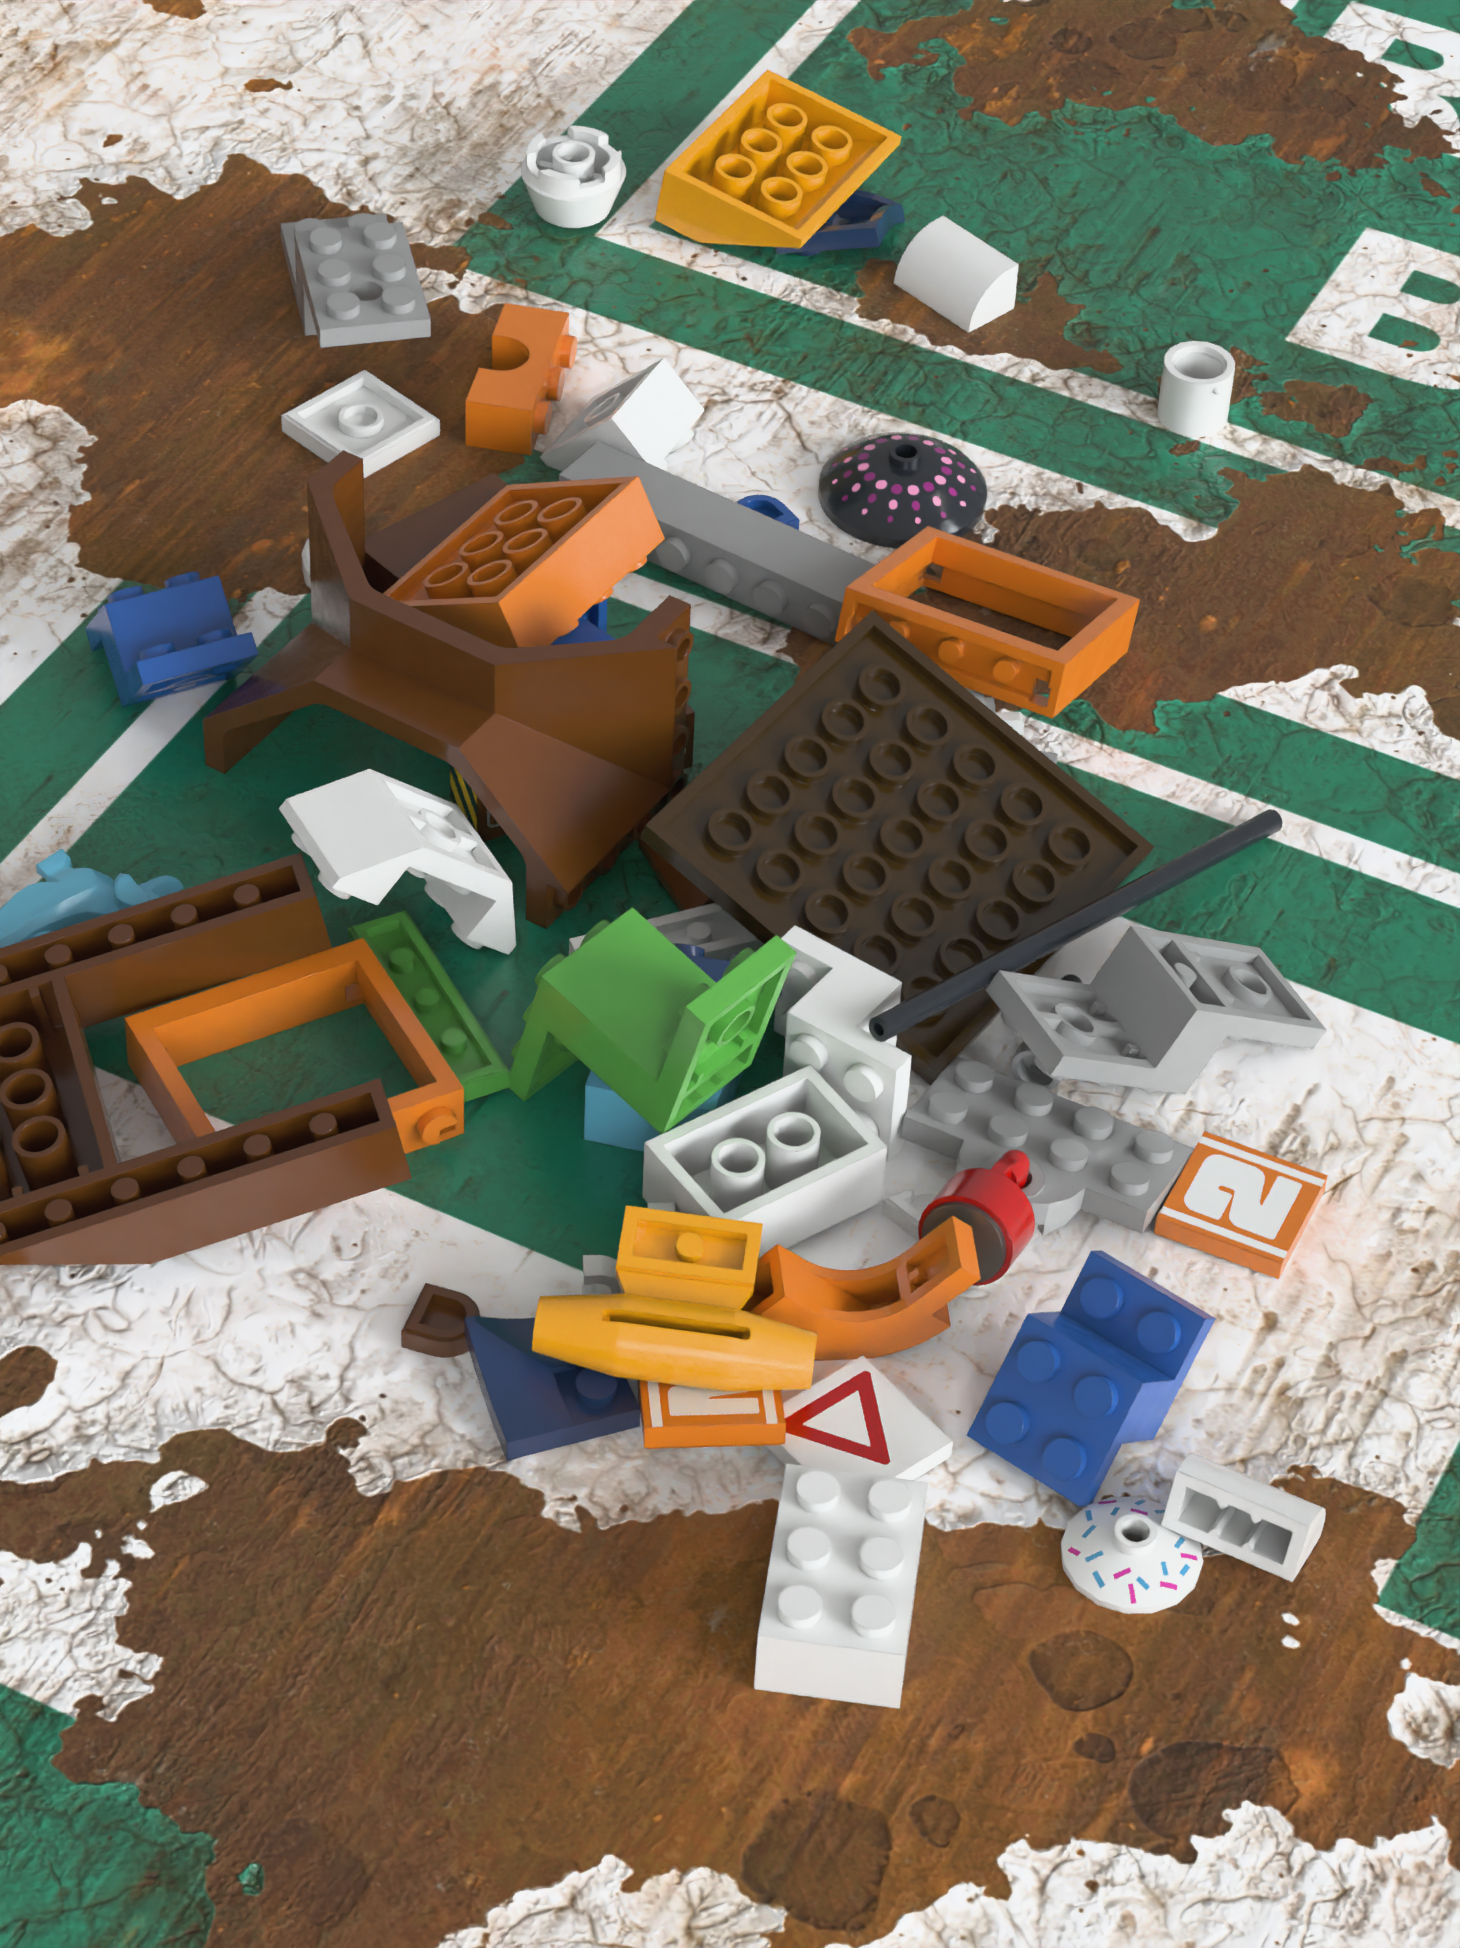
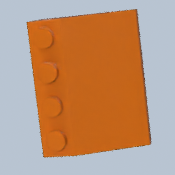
[383,476,665,648]

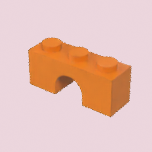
[465,303,577,456]

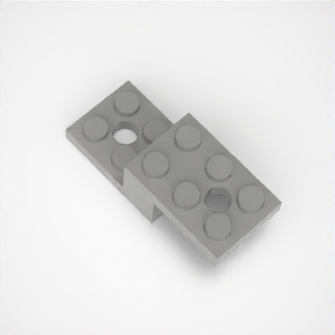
[280,213,431,348]
[986,926,1327,1094]

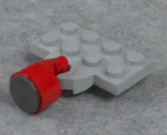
[900,1056,1195,1286]

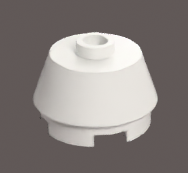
[520,126,626,228]

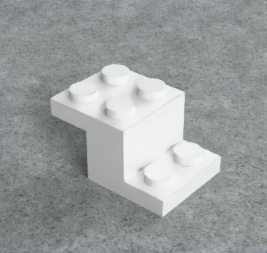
[774,925,912,1162]

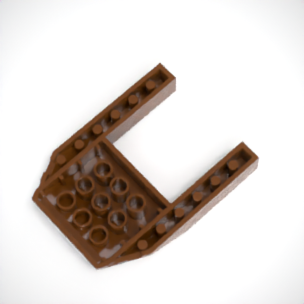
[0,852,412,1265]

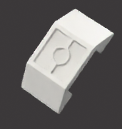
[279,769,516,955]

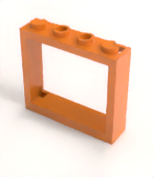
[835,526,1140,719]
[124,938,464,1154]

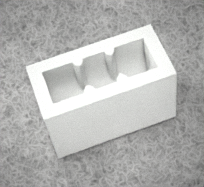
[894,216,1019,333]
[1161,1453,1326,1582]

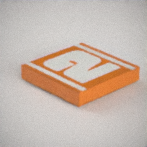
[1154,1131,1328,1279]
[637,1380,786,1449]

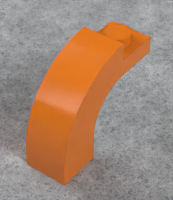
[741,1216,981,1361]

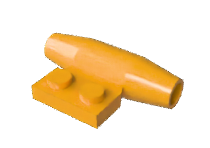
[532,1205,818,1392]

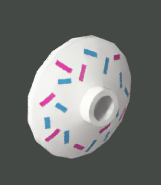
[1060,1497,1203,1614]

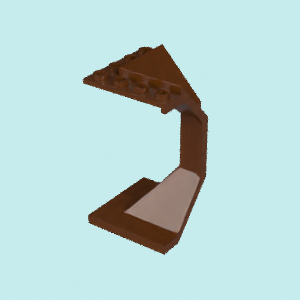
[203,450,693,929]

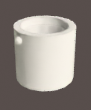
[1157,341,1235,437]

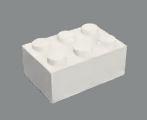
[642,1065,887,1258]
[754,1463,929,1709]

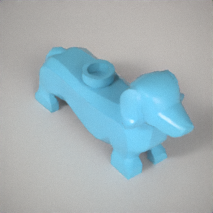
[0,849,183,948]

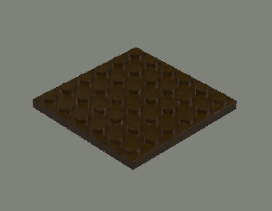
[640,611,1154,1086]

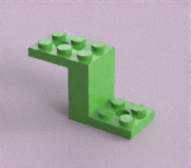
[509,907,797,1134]

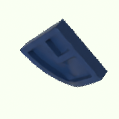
[776,189,905,256]
[464,1315,640,1461]

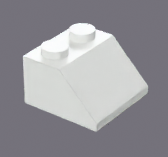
[540,358,705,471]

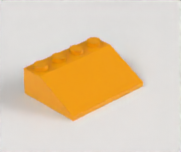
[654,69,902,248]

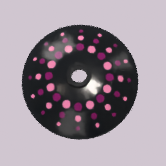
[818,432,987,549]

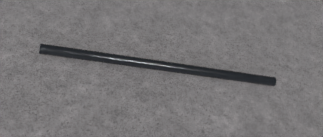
[869,809,1283,1042]

